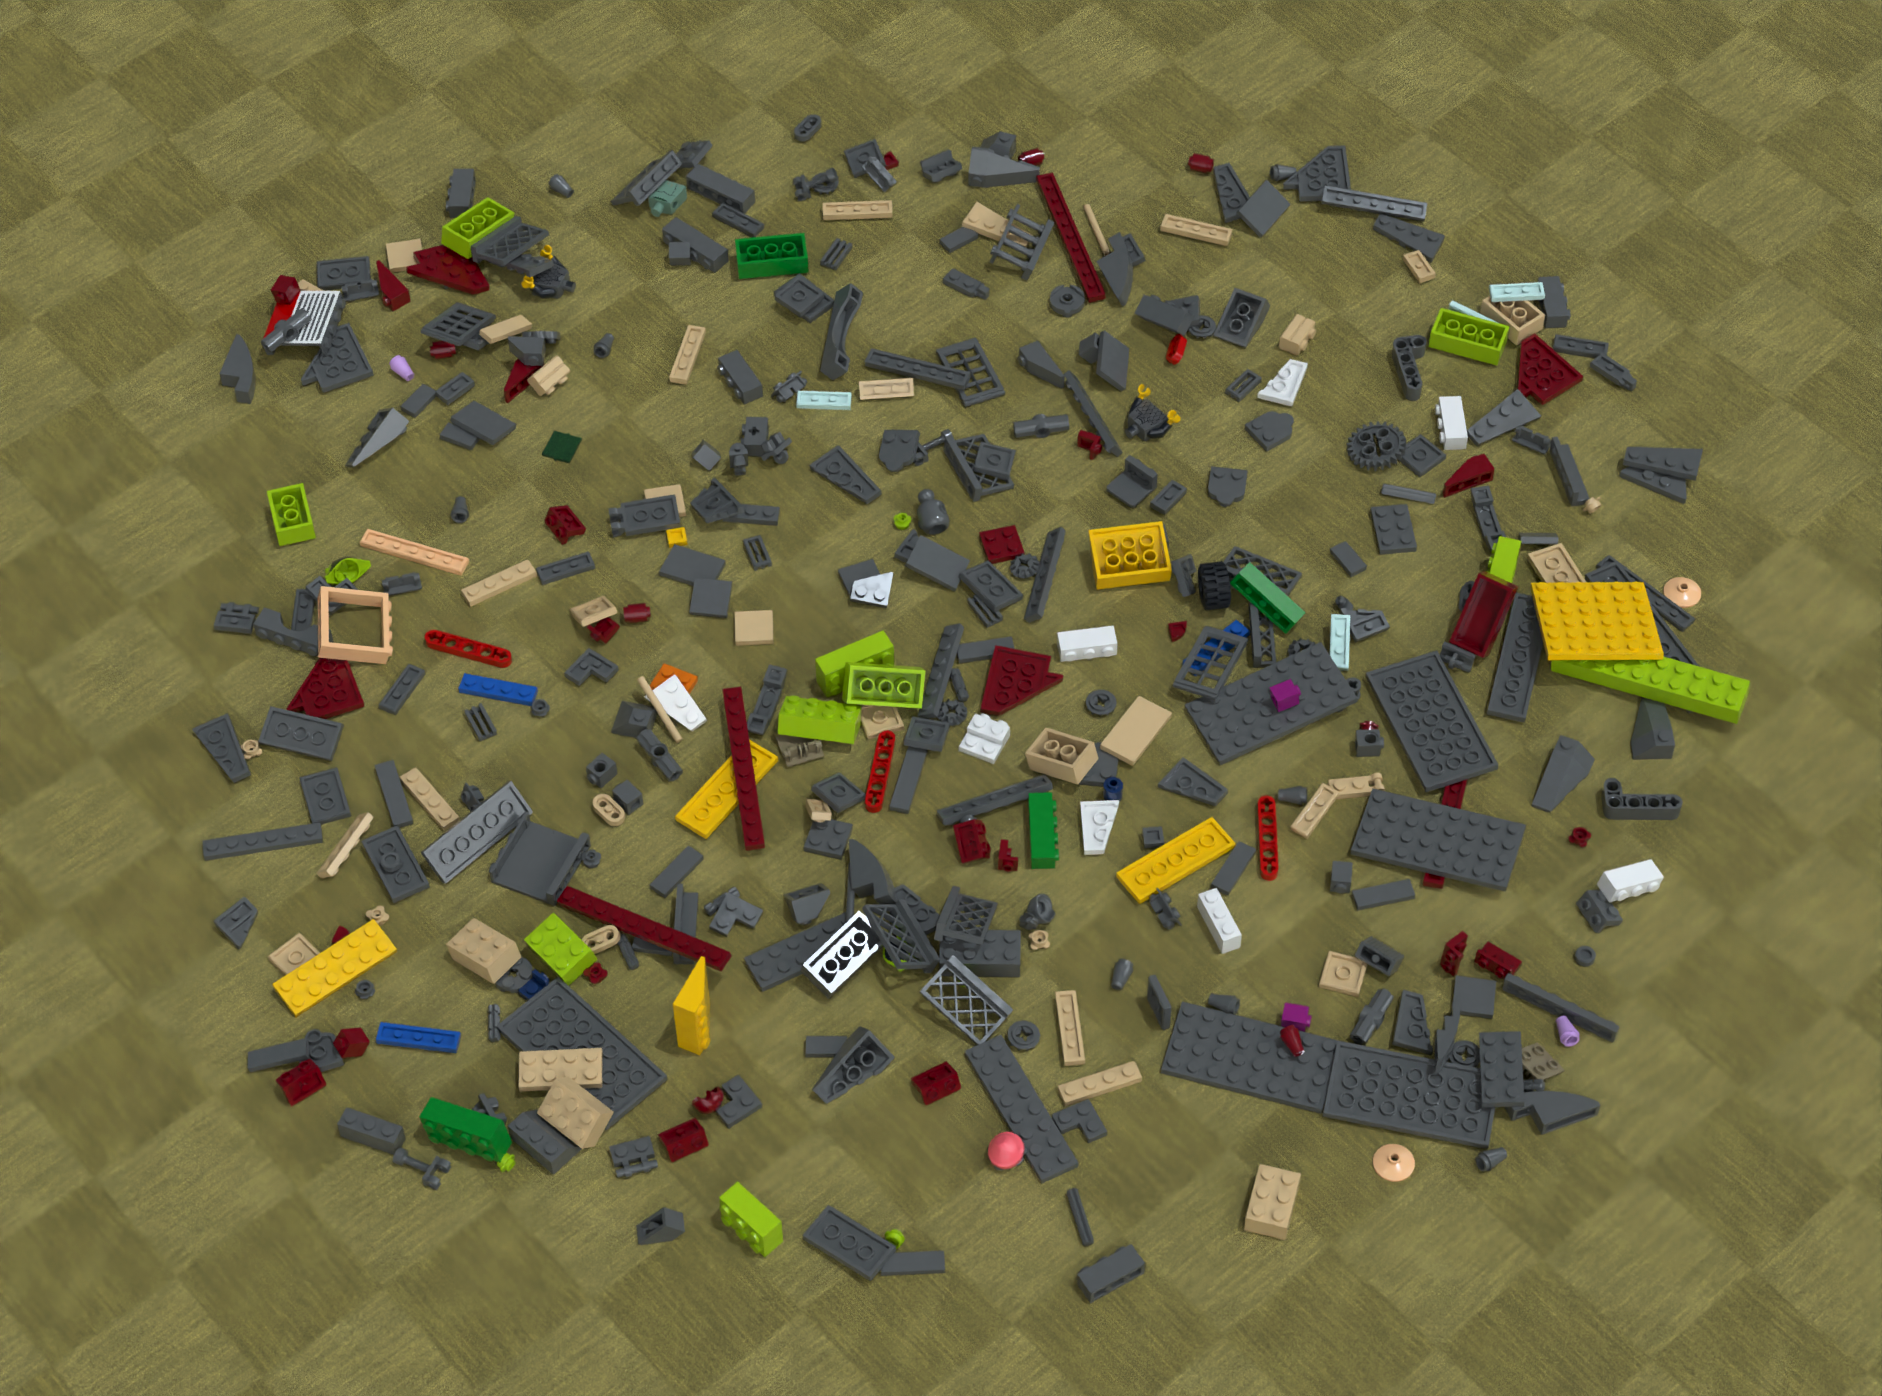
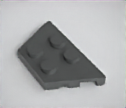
[1619,466,1687,504]
[690,478,745,523]

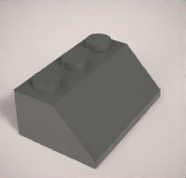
[508,1109,582,1175]

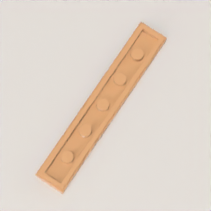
[360,529,469,576]

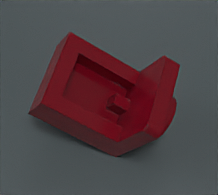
[1077,430,1102,460]
[586,617,620,644]

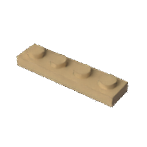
[823,200,893,220]
[1161,214,1233,246]
[669,325,706,385]
[461,559,537,607]
[400,767,460,831]
[316,812,374,879]
[1055,990,1085,1066]
[1058,1061,1142,1107]

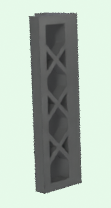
[1550,436,1590,507]
[1248,601,1276,668]
[673,884,699,964]

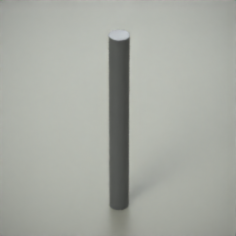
[846,863,855,923]

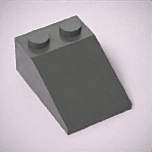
[1213,288,1270,348]

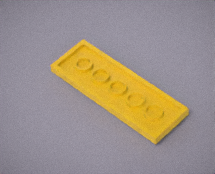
[675,739,778,839]
[1116,817,1236,904]
[272,919,397,1017]

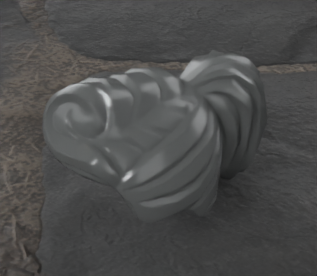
[1019,893,1056,930]

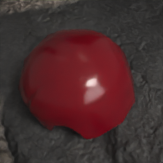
[691,1086,724,1114]

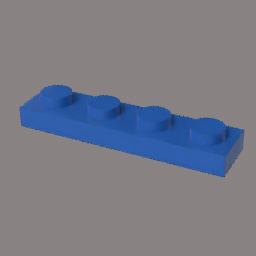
[1182,620,1250,676]
[459,673,538,706]
[376,1022,461,1054]

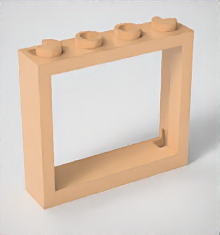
[317,586,393,664]

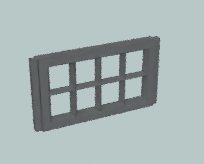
[420,302,496,346]
[936,338,1005,407]
[1173,626,1248,700]

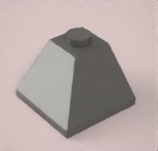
[980,131,1016,159]
[611,701,658,738]
[784,883,830,925]

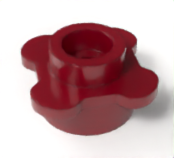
[1359,721,1379,730]
[1568,827,1591,848]
[584,962,608,984]

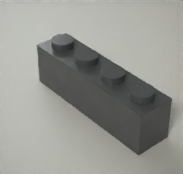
[686,164,755,214]
[662,217,729,273]

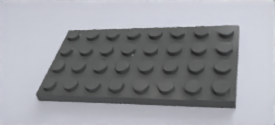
[1185,642,1358,766]
[1366,650,1498,792]
[1351,788,1526,892]
[497,977,668,1131]
[1161,1002,1339,1114]
[1323,1041,1495,1149]

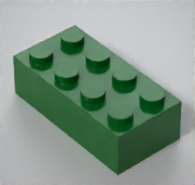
[735,233,809,279]
[419,1097,512,1163]

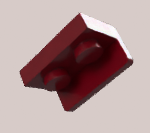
[544,505,586,545]
[953,819,991,864]
[1440,930,1468,977]
[1474,941,1522,980]
[275,1059,327,1107]
[910,1061,961,1105]
[658,1118,709,1162]

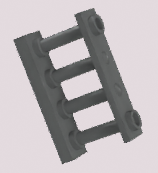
[990,203,1054,281]

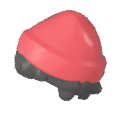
[988,1132,1027,1171]

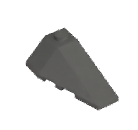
[812,1026,895,1104]

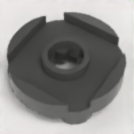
[1049,285,1085,318]
[494,956,533,994]

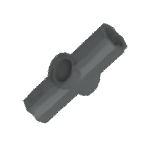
[260,308,312,353]
[1013,414,1069,438]
[636,729,683,781]
[1350,989,1394,1045]

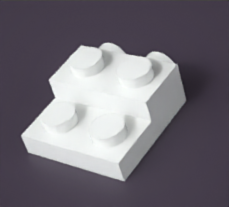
[959,713,1010,764]

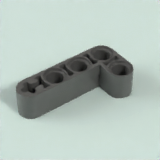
[1392,335,1427,401]
[1601,778,1683,820]

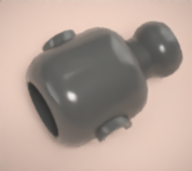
[917,489,950,535]

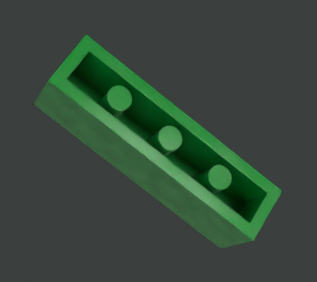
[1230,562,1306,634]
[1028,792,1059,869]

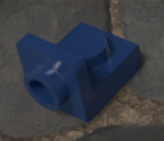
[518,969,549,1001]

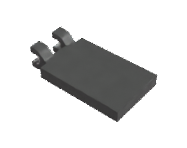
[608,494,681,537]

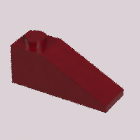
[376,260,411,312]
[504,359,544,403]
[1443,453,1495,498]

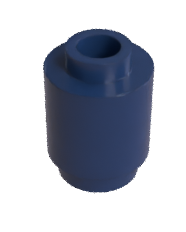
[1103,777,1123,802]

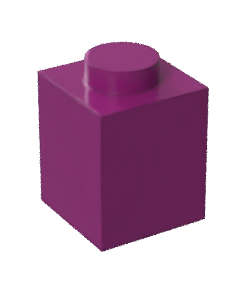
[1269,679,1301,712]
[1281,1002,1312,1032]

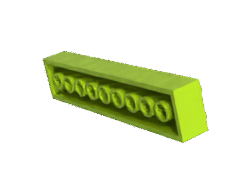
[1551,656,1750,724]

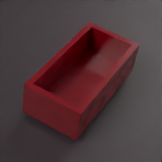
[1449,571,1519,658]

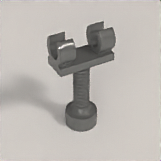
[793,167,838,202]
[914,429,954,466]
[393,1147,451,1190]

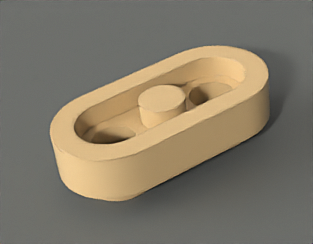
[593,794,625,826]
[582,925,621,954]

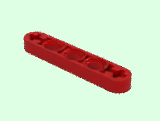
[425,630,512,668]
[865,730,896,813]
[1257,795,1279,881]

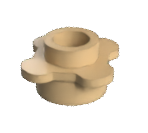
[1583,497,1602,514]
[241,740,262,759]
[366,905,389,926]
[1029,930,1050,950]

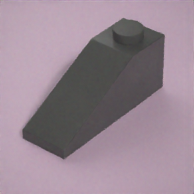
[1018,340,1064,389]

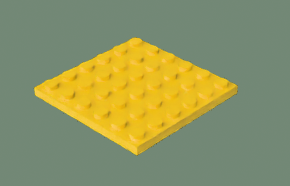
[1530,581,1664,660]

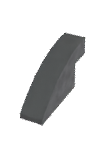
[1096,232,1133,307]
[220,334,256,404]
[849,839,897,904]
[1504,1091,1600,1135]

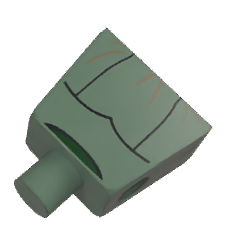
[649,180,687,217]

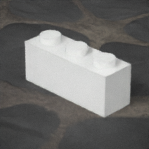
[1435,396,1468,450]
[1057,626,1117,662]
[1597,859,1664,902]
[1197,888,1242,954]

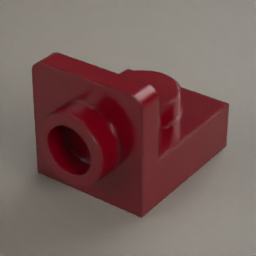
[998,839,1018,872]

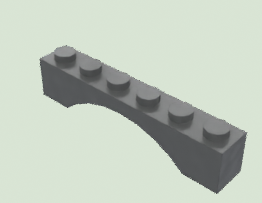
[820,283,863,380]

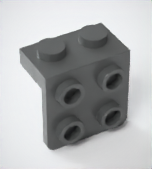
[1106,455,1158,508]

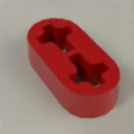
[1166,334,1187,365]

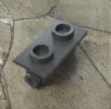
[862,156,897,192]
[341,279,379,302]
[771,370,807,403]
[1512,425,1551,455]
[382,571,422,596]
[460,783,484,812]
[1149,888,1182,930]

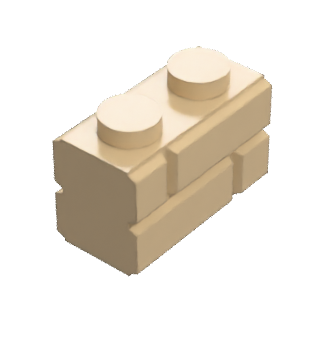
[1279,314,1316,356]
[527,355,570,396]

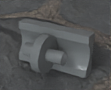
[761,432,792,464]
[729,443,748,476]
[1440,642,1476,673]
[471,1093,507,1125]

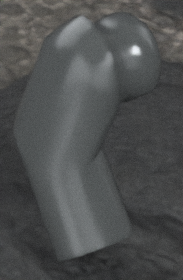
[1335,596,1353,610]

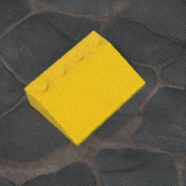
[1088,521,1172,590]
[673,956,711,1055]

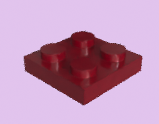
[979,525,1025,564]

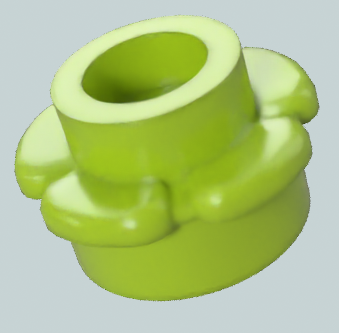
[893,513,912,530]
[497,1153,516,1172]
[885,1229,905,1249]

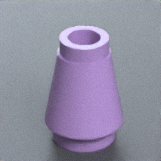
[389,355,415,381]
[1556,1016,1580,1047]

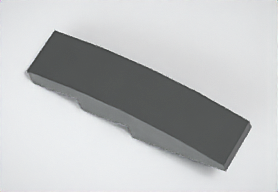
[1434,1002,1461,1074]

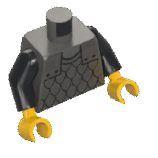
[522,245,576,299]
[1124,384,1180,441]

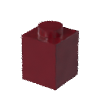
[270,275,301,305]
[333,1027,370,1058]

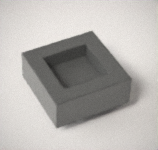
[1142,826,1164,849]

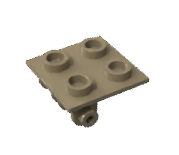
[776,735,824,767]
[1522,1042,1565,1081]

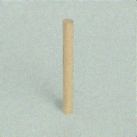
[1083,204,1111,256]
[637,676,683,743]

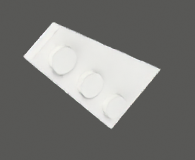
[1258,359,1308,407]
[644,674,708,732]
[1080,800,1119,855]

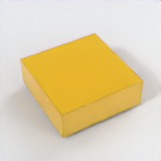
[666,527,688,548]

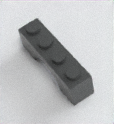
[253,607,334,656]

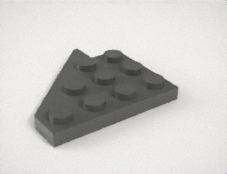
[1283,145,1351,201]
[301,323,374,393]

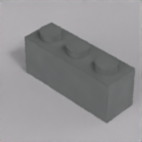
[446,169,476,218]
[1537,276,1571,329]
[1135,294,1194,336]
[717,350,763,405]
[337,1107,406,1155]
[1077,1244,1145,1304]

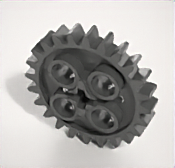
[1347,421,1407,471]

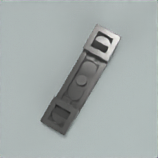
[1470,485,1506,551]
[747,665,787,735]

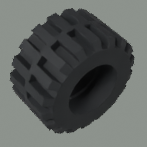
[1198,561,1231,611]

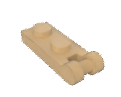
[1328,773,1385,800]

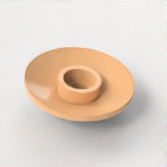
[1663,577,1701,608]
[1373,1144,1415,1182]

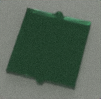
[542,431,582,463]

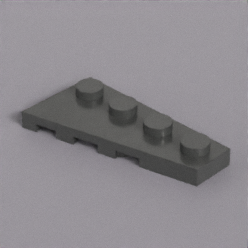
[1213,163,1250,223]
[1623,447,1703,481]

